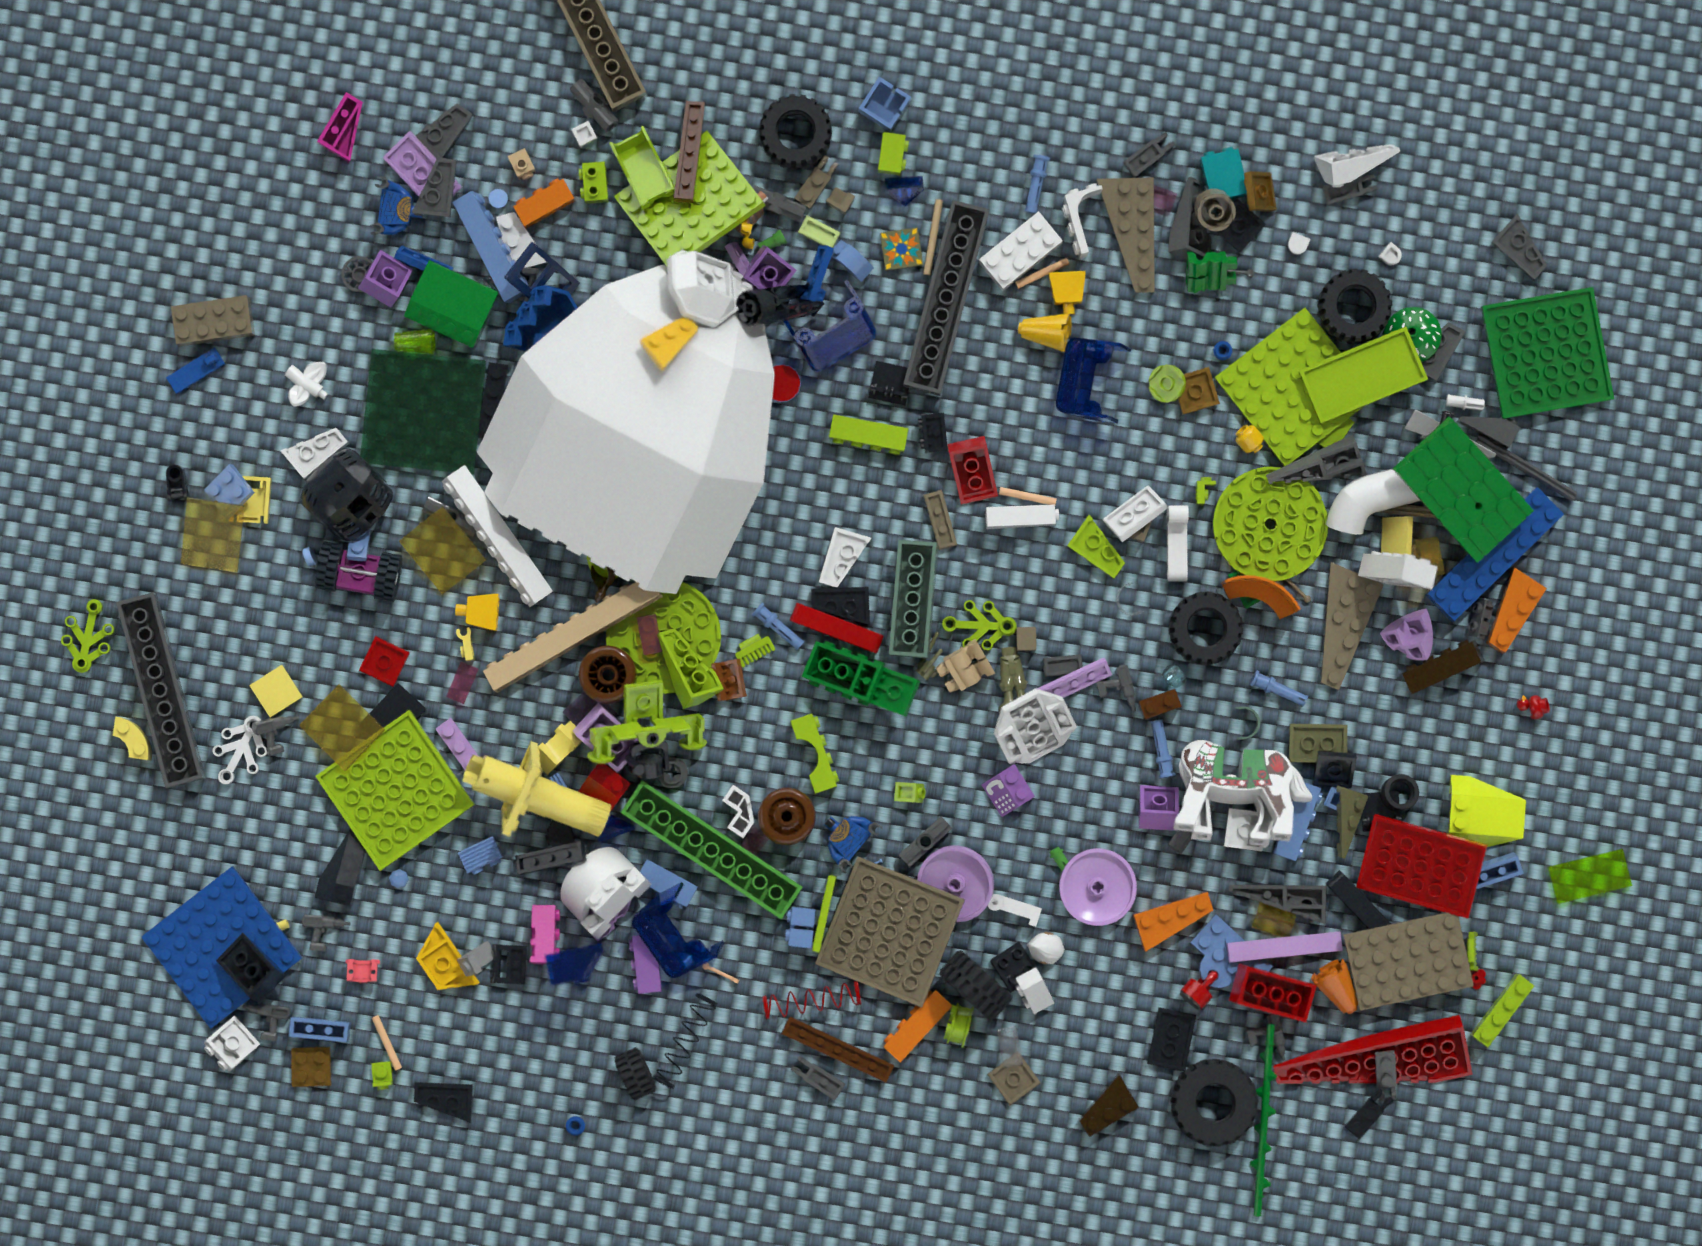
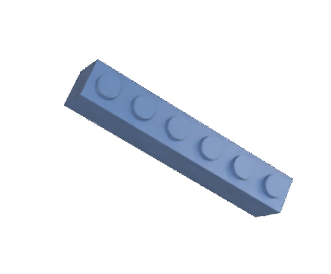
[453,191,528,303]

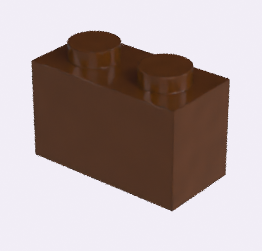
[1138,689,1182,720]

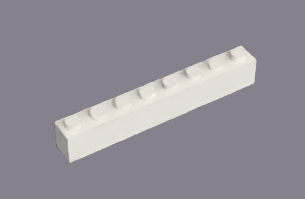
[442,465,553,607]

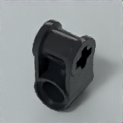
[166,464,189,502]

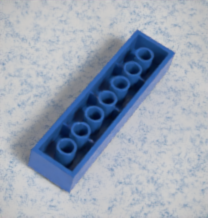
[1425,487,1564,622]

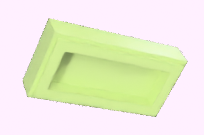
[798,215,841,248]

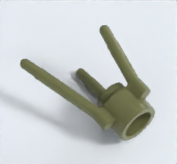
[916,632,943,680]

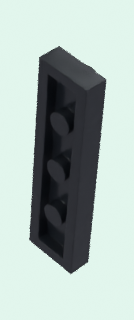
[477,362,508,439]
[515,841,587,875]

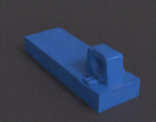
[394,245,454,271]
[800,245,834,302]
[166,347,225,394]

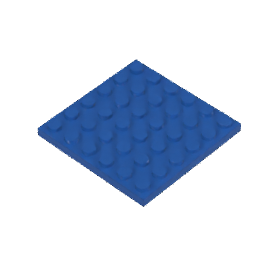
[141,866,303,1029]

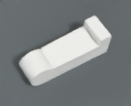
[988,894,1042,927]

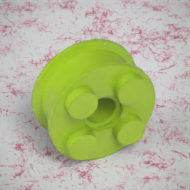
[944,1002,974,1048]

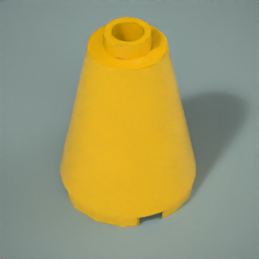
[1018,314,1072,352]

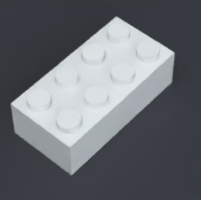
[979,211,1063,292]
[1358,551,1437,589]

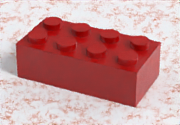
[1229,963,1317,1022]

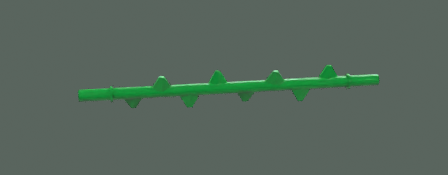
[1250,1023,1277,1217]

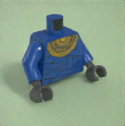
[370,176,423,236]
[824,816,883,873]

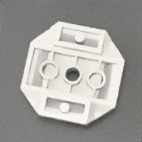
[667,250,738,328]
[994,689,1077,764]

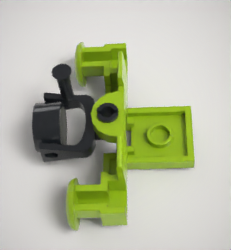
[587,680,707,779]

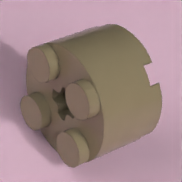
[1194,189,1236,231]

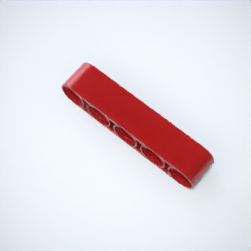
[789,603,884,654]

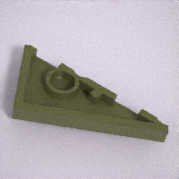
[1337,786,1368,859]

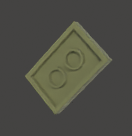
[1289,724,1348,763]

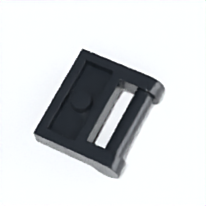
[490,944,527,985]

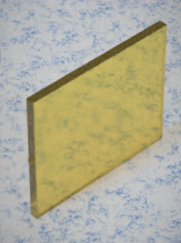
[181,497,245,572]
[399,506,486,595]
[299,684,385,771]

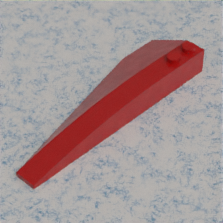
[1273,1015,1473,1084]

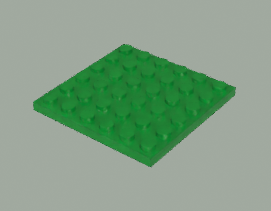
[1481,287,1614,419]

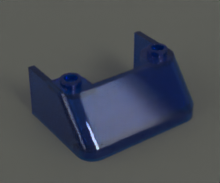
[783,280,877,372]
[1056,337,1131,424]
[632,882,724,978]
[545,942,607,986]

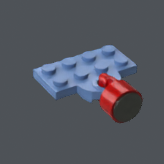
[1180,915,1273,1010]

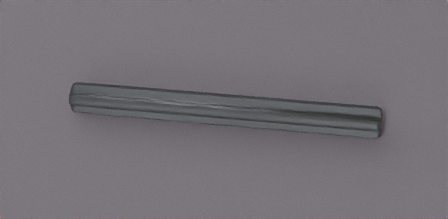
[1476,435,1577,501]

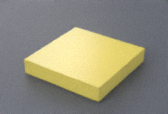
[1381,516,1413,555]
[249,665,303,718]

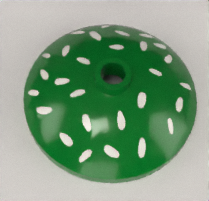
[1384,307,1442,362]

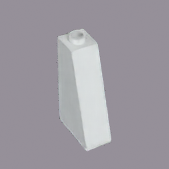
[985,505,1059,529]

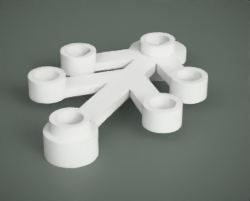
[213,716,267,784]

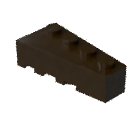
[1402,639,1485,694]

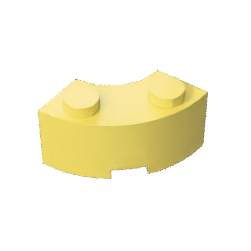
[113,716,152,761]
[538,721,582,775]

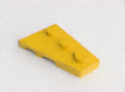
[639,317,698,372]

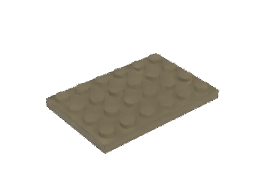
[1343,913,1474,1011]

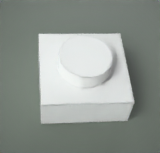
[571,121,597,147]

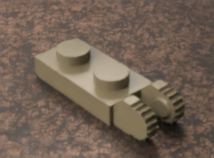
[794,155,839,209]

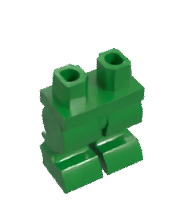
[1185,251,1237,293]

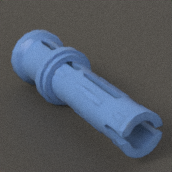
[1025,154,1050,214]
[752,602,805,650]
[1250,670,1308,707]
[1151,719,1176,779]

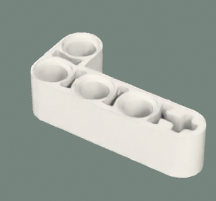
[1167,505,1188,582]

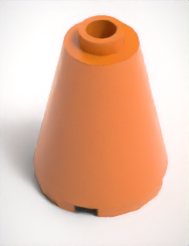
[1311,959,1358,1014]

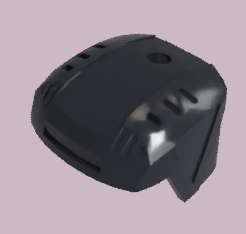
[299,448,393,541]

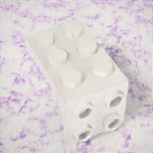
[1062,183,1103,259]

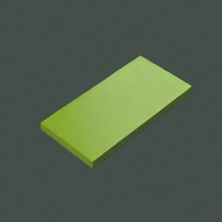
[1299,327,1428,424]

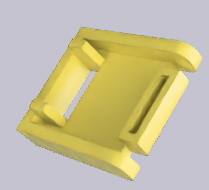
[229,476,272,524]

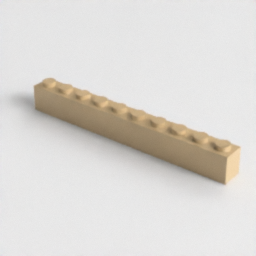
[483,582,663,693]

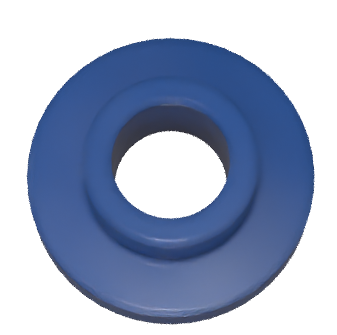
[1213,341,1232,360]
[566,1116,585,1136]

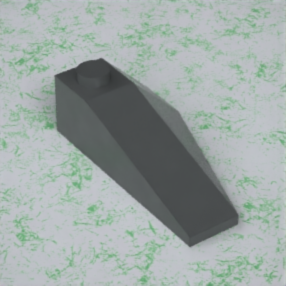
[1168,177,1212,260]

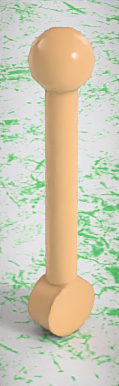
[702,962,739,983]

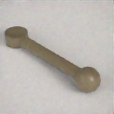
[1285,579,1311,603]

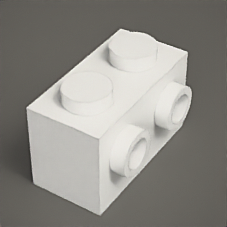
[1016,967,1054,1014]

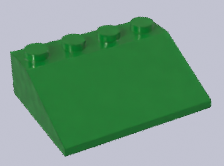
[404,260,499,348]

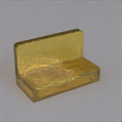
[1252,902,1296,937]

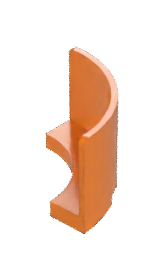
[1221,575,1301,620]

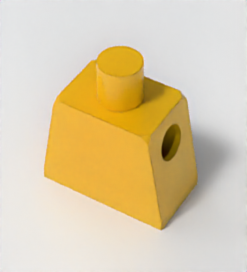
[1048,271,1086,315]
[455,594,500,631]

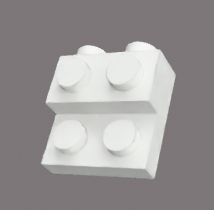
[1224,808,1266,851]
[204,1015,260,1072]

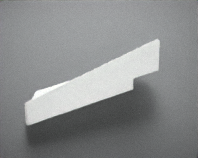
[1404,410,1496,459]

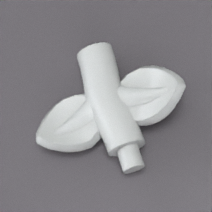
[285,362,328,407]

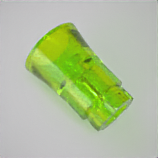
[394,328,436,355]

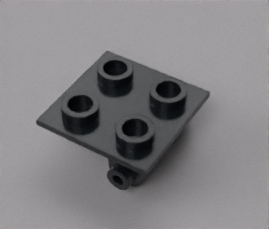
[868,361,909,406]
[1362,791,1402,832]
[990,941,1040,993]

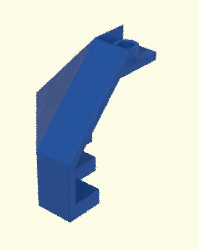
[503,285,578,352]

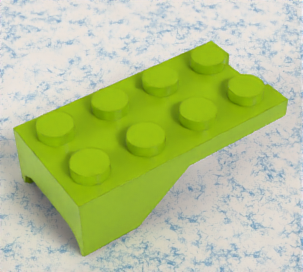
[609,126,675,210]

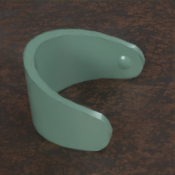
[1235,706,1260,740]

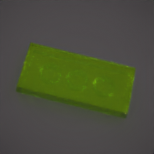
[1548,848,1632,904]

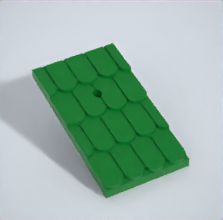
[1392,417,1534,563]

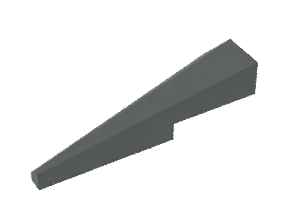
[1266,435,1367,484]
[1229,885,1327,923]

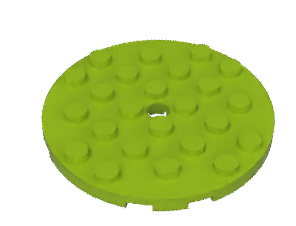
[1213,467,1328,582]
[606,582,721,694]

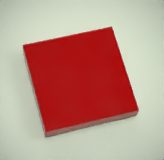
[359,636,410,687]

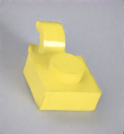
[456,627,475,661]

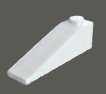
[1314,144,1400,187]

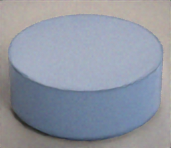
[489,189,508,209]
[303,546,317,566]

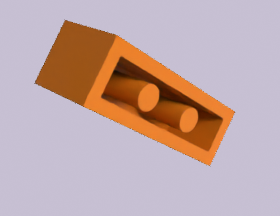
[513,178,575,229]

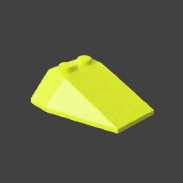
[1446,775,1526,847]

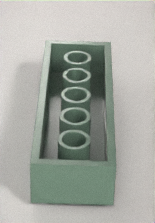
[889,540,939,659]

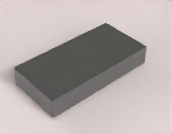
[1043,654,1083,677]

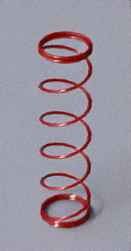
[762,981,861,1020]

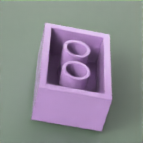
[572,702,639,773]

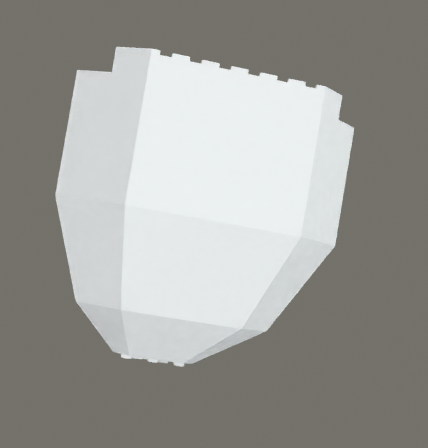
[477,262,775,594]

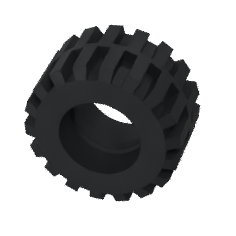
[614,1047,656,1101]

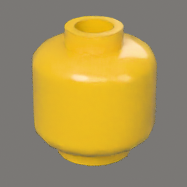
[1235,425,1264,453]

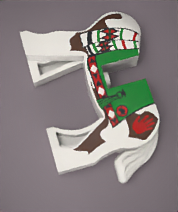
[1174,740,1312,846]

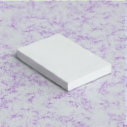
[1102,485,1168,542]

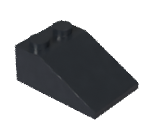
[216,933,286,1004]

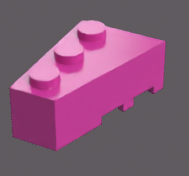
[317,92,363,163]
[530,905,560,964]

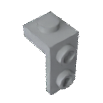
[457,941,494,976]

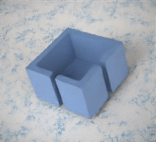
[858,77,911,133]
[785,907,816,948]

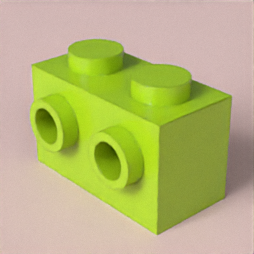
[878,132,909,176]
[579,161,609,204]

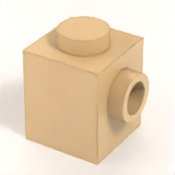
[508,148,536,180]

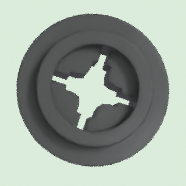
[658,757,688,788]

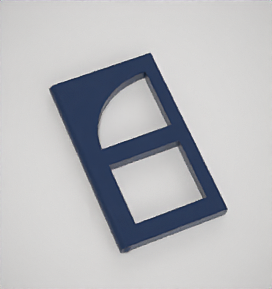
[504,241,580,299]

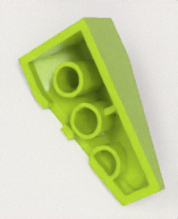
[657,628,724,709]

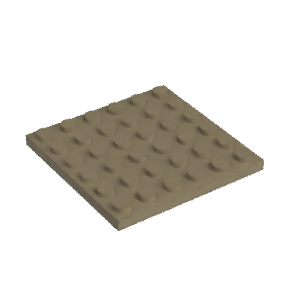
[815,856,965,1007]

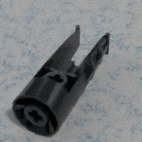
[736,282,825,326]

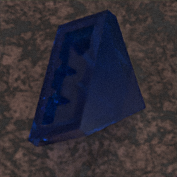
[885,176,924,207]
[598,814,636,842]

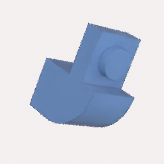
[831,240,874,282]

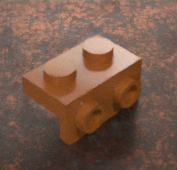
[711,659,747,701]

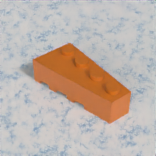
[1486,567,1547,654]
[1133,892,1213,952]

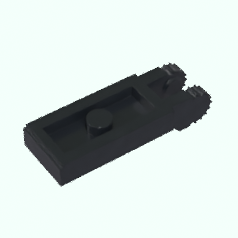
[1345,1089,1392,1139]

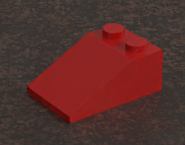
[947,436,998,504]
[578,763,632,814]

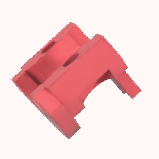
[346,959,380,984]

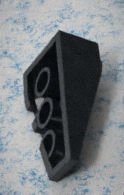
[315,828,366,906]

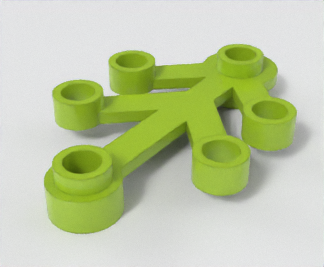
[61,599,115,673]
[942,600,1017,651]

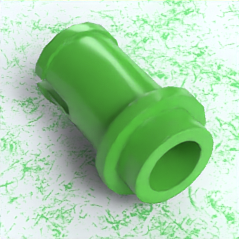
[1049,846,1069,872]

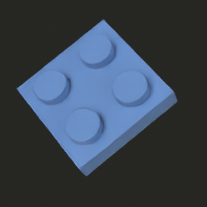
[204,464,255,519]

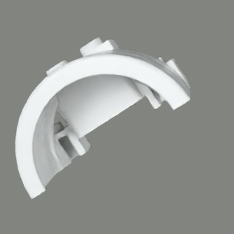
[560,847,652,940]

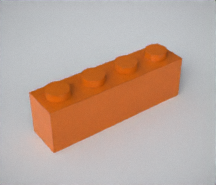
[883,990,952,1063]

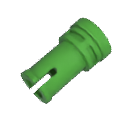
[757,230,787,249]

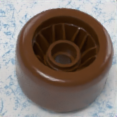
[578,645,637,704]
[758,787,816,845]

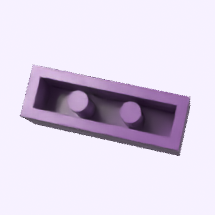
[629,933,662,994]

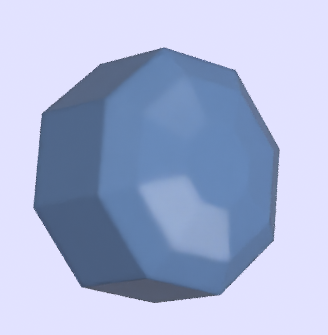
[389,869,409,888]

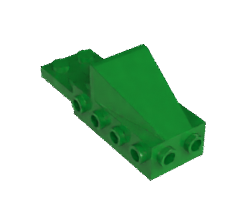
[802,641,921,717]

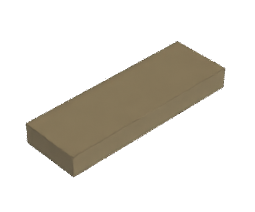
[923,490,957,550]

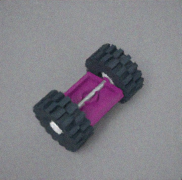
[315,541,403,602]

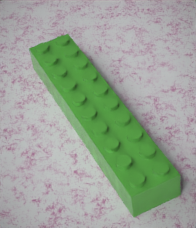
[621,781,803,919]

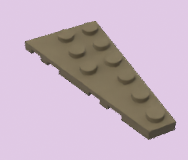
[1096,178,1155,293]
[1320,562,1384,690]

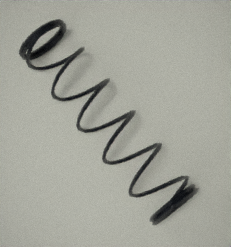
[652,993,718,1089]

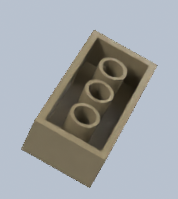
[171,295,255,347]

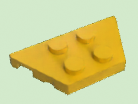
[416,922,480,990]

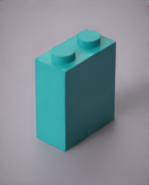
[1200,147,1247,199]

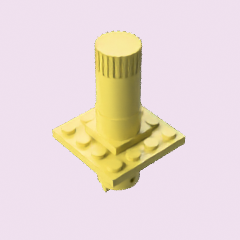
[462,741,611,837]

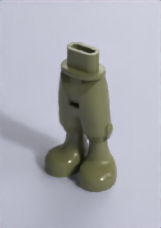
[998,647,1028,714]

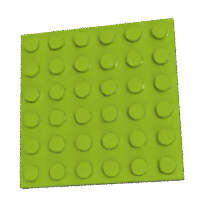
[614,131,766,268]
[1214,308,1365,466]
[315,710,475,871]

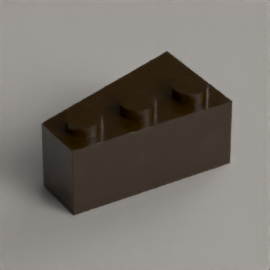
[1078,1073,1139,1137]

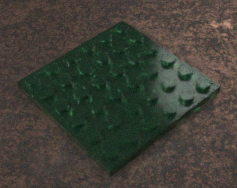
[360,349,487,475]

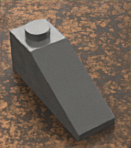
[1457,417,1521,449]

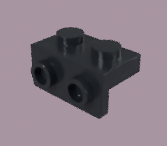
[918,413,948,453]

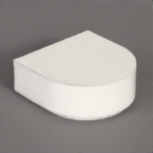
[1288,232,1310,255]
[1378,242,1402,265]

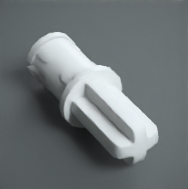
[1446,394,1485,411]

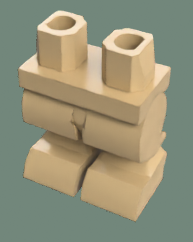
[936,639,995,692]

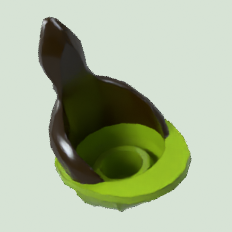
[586,556,618,603]

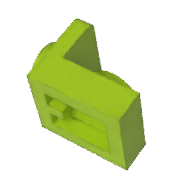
[1196,477,1216,505]
[894,782,926,803]
[371,1061,393,1090]

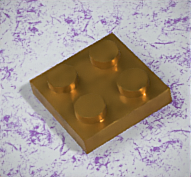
[1244,171,1277,212]
[1178,367,1220,415]
[291,1047,331,1087]

